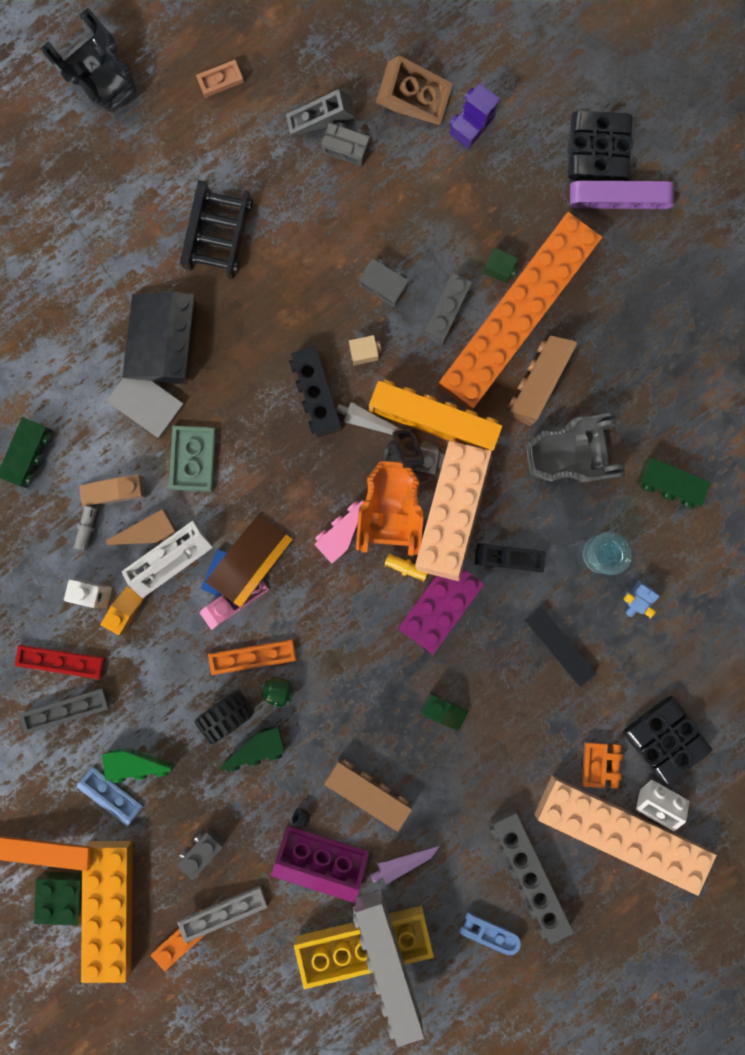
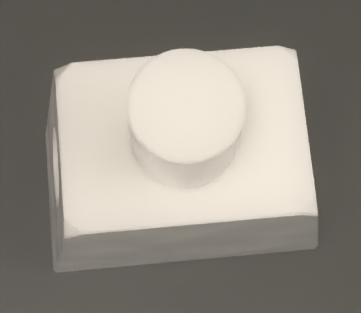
[64,578,113,608]

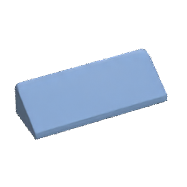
[77,766,143,826]

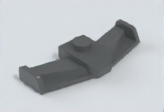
[383,441,447,475]

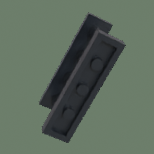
[180,180,253,279]

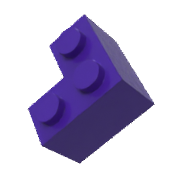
[450,83,500,149]

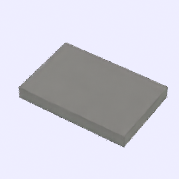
[107,378,184,439]

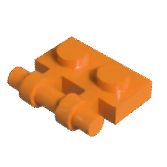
[582,742,623,789]

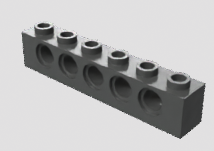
[489,808,574,945]

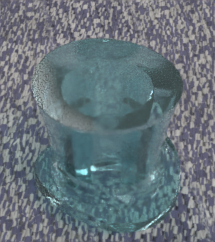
[583,532,632,575]

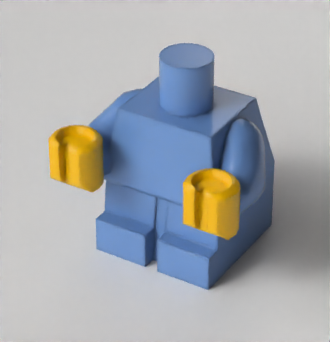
[624,579,660,618]

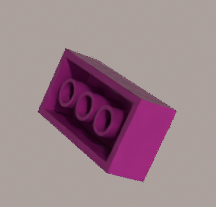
[397,569,484,654]

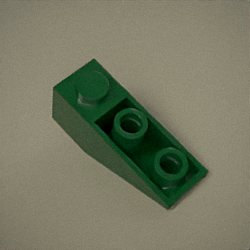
[220,725,286,772]

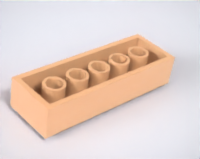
[415,441,492,581]

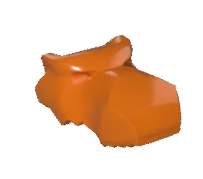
[356,461,424,556]

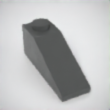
[286,89,356,136]

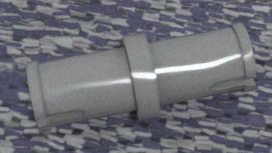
[73,506,98,551]

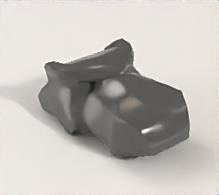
[526,413,625,482]

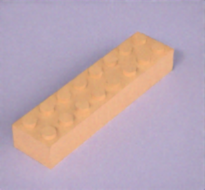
[534,775,717,896]

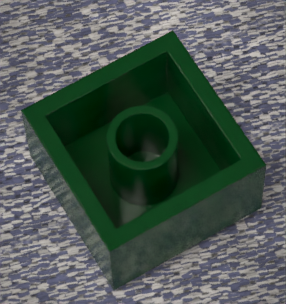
[34,872,82,926]

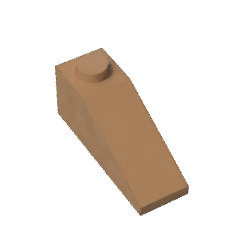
[79,475,147,507]
[105,509,178,545]

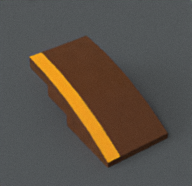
[205,514,293,608]

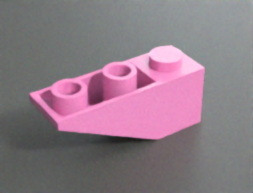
[315,500,363,564]
[199,581,269,630]

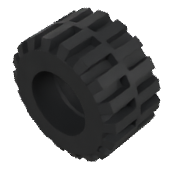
[194,690,255,744]

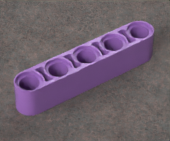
[570,181,674,209]

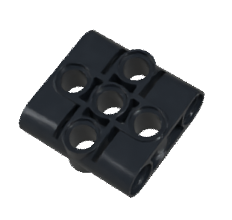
[568,111,633,181]
[623,696,712,786]

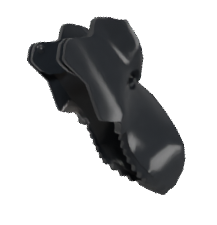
[40,8,136,112]

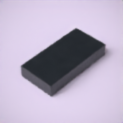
[392,428,424,468]

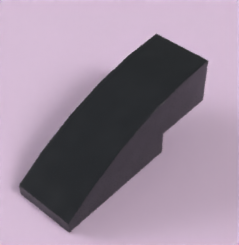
[475,543,546,573]

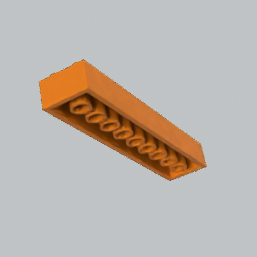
[437,212,602,411]

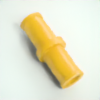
[384,553,427,582]

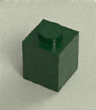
[483,248,519,283]

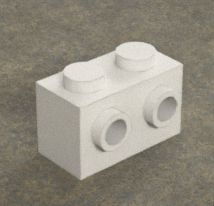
[636,779,690,831]

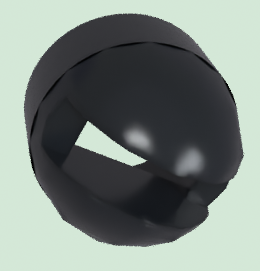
[292,808,310,827]

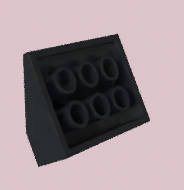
[122,292,197,385]

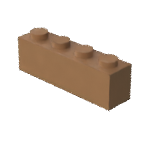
[324,759,412,832]

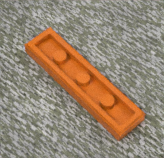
[208,639,297,675]

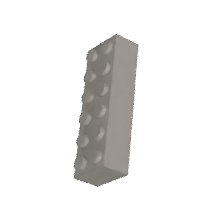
[352,890,424,1047]

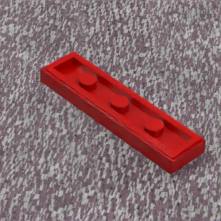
[15,644,105,680]

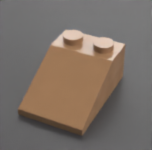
[376,55,453,125]

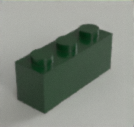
[0,417,52,488]
[637,458,711,510]

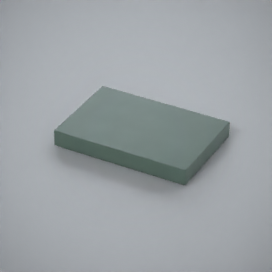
[169,425,216,492]

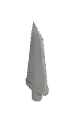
[336,402,403,435]

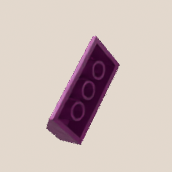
[271,826,369,903]

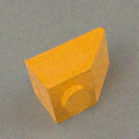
[100,586,146,636]

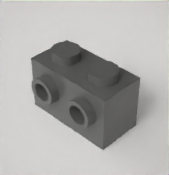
[177,826,226,881]

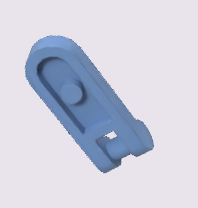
[459,911,521,955]

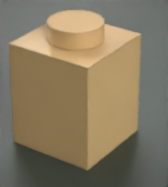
[349,335,382,366]

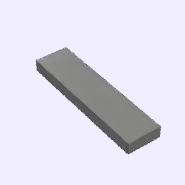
[177,885,268,943]

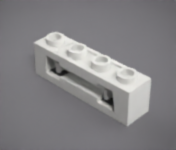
[121,521,213,598]

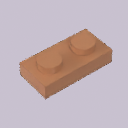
[196,60,244,98]

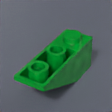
[102,748,175,783]

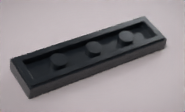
[524,607,597,687]

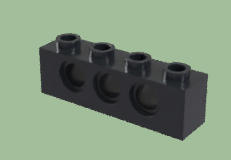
[289,346,342,438]

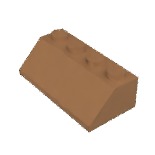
[508,336,577,426]

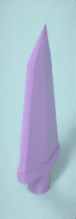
[370,846,440,885]

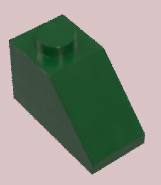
[420,692,469,731]

